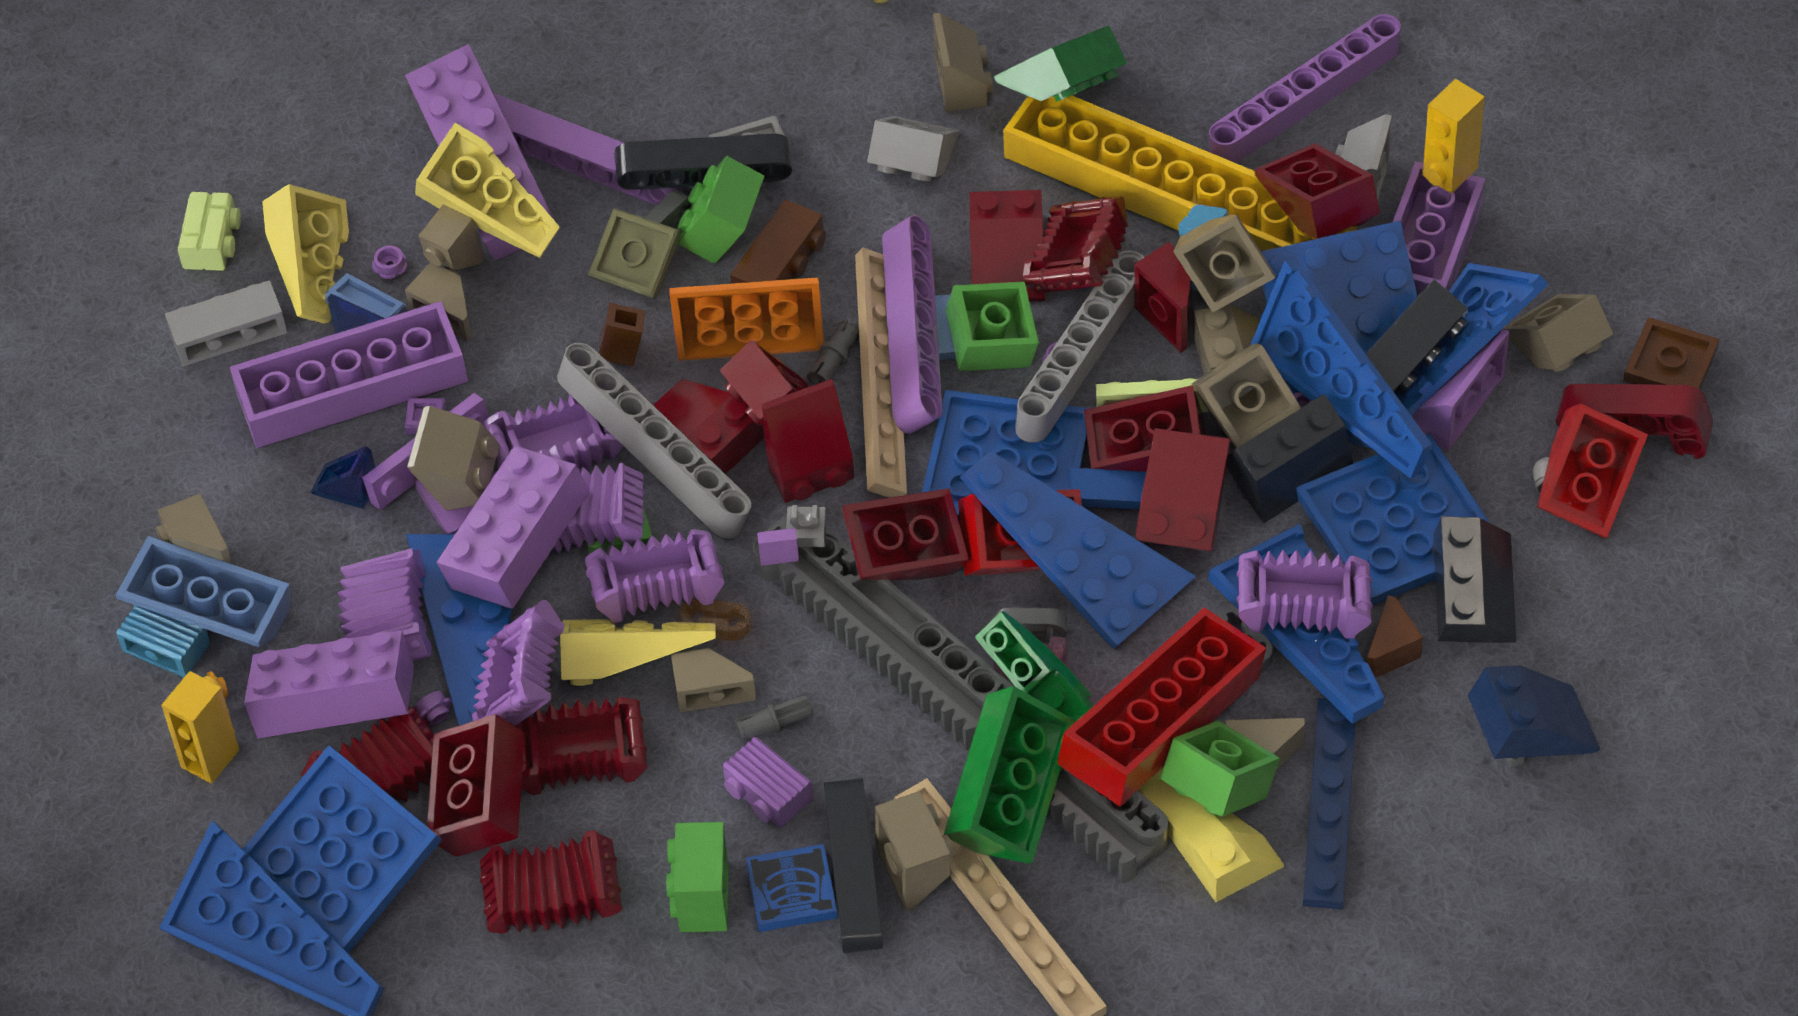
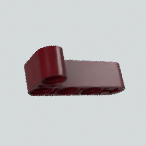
[1556,384,1713,459]

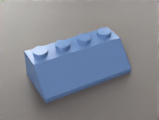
[116,536,290,647]

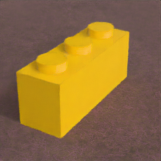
[1422,79,1485,194]
[161,671,239,784]

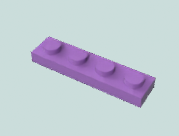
[362,393,489,510]

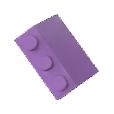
[1411,328,1510,451]

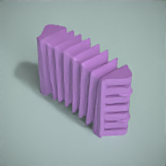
[483,394,624,471]
[545,463,645,560]
[585,529,725,623]
[338,548,432,661]
[1237,550,1373,638]
[472,600,564,726]

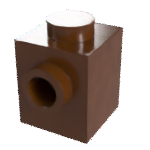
[598,303,645,366]

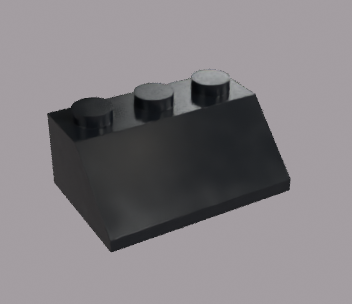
[1366,279,1468,395]
[1226,394,1353,523]
[1434,516,1516,643]

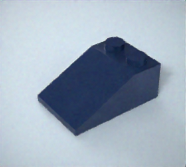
[1468,665,1600,759]

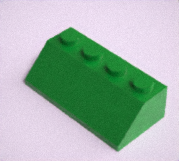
[994,25,1127,102]
[943,686,1075,864]

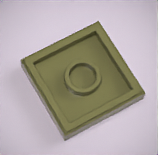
[588,208,682,299]

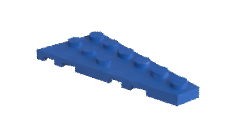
[1250,258,1432,478]
[1347,263,1549,449]
[960,451,1196,649]
[1208,524,1384,724]
[406,534,512,726]
[159,821,385,1016]

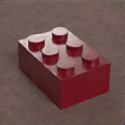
[427,714,525,857]

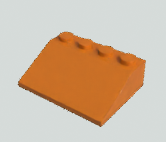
[669,277,824,361]

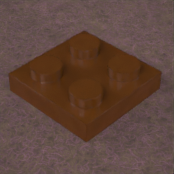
[1623,317,1719,389]

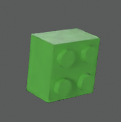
[678,156,764,263]
[946,282,1039,371]
[1160,720,1280,817]
[666,822,729,932]

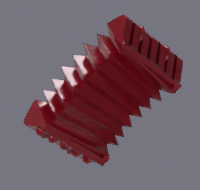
[1023,196,1128,294]
[515,697,647,795]
[301,706,434,802]
[480,830,622,934]

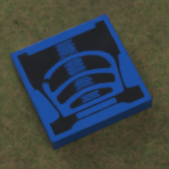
[746,844,838,932]

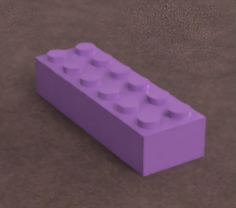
[405,44,560,261]
[230,301,468,448]

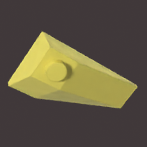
[415,123,560,258]
[262,184,349,323]
[560,619,716,686]
[1138,767,1284,902]

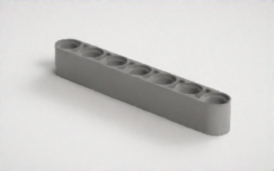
[1015,250,1144,442]
[557,343,751,539]

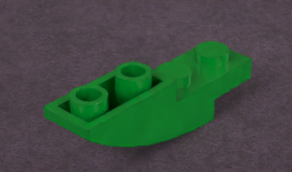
[975,611,1094,722]

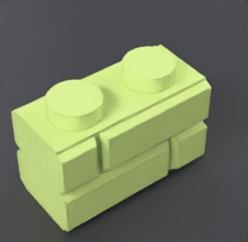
[178,192,241,270]

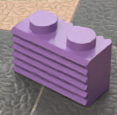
[723,737,814,828]

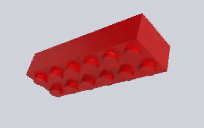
[1057,607,1266,806]

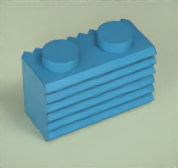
[116,605,210,678]

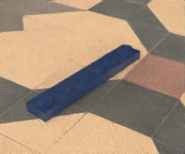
[1303,698,1356,909]

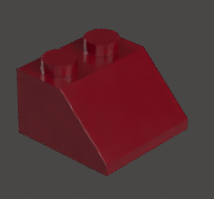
[1134,242,1193,353]

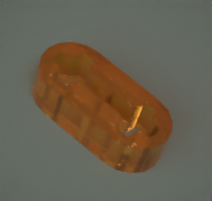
[679,598,752,641]

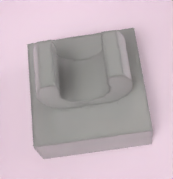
[786,505,826,547]

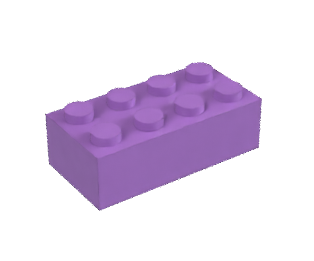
[1393,161,1486,296]
[436,446,590,609]
[244,630,414,739]

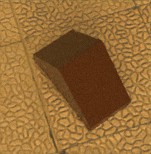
[1367,595,1423,678]

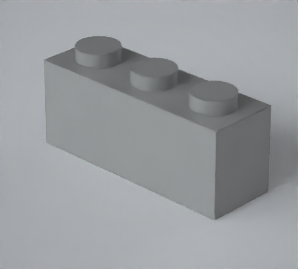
[165,280,287,367]

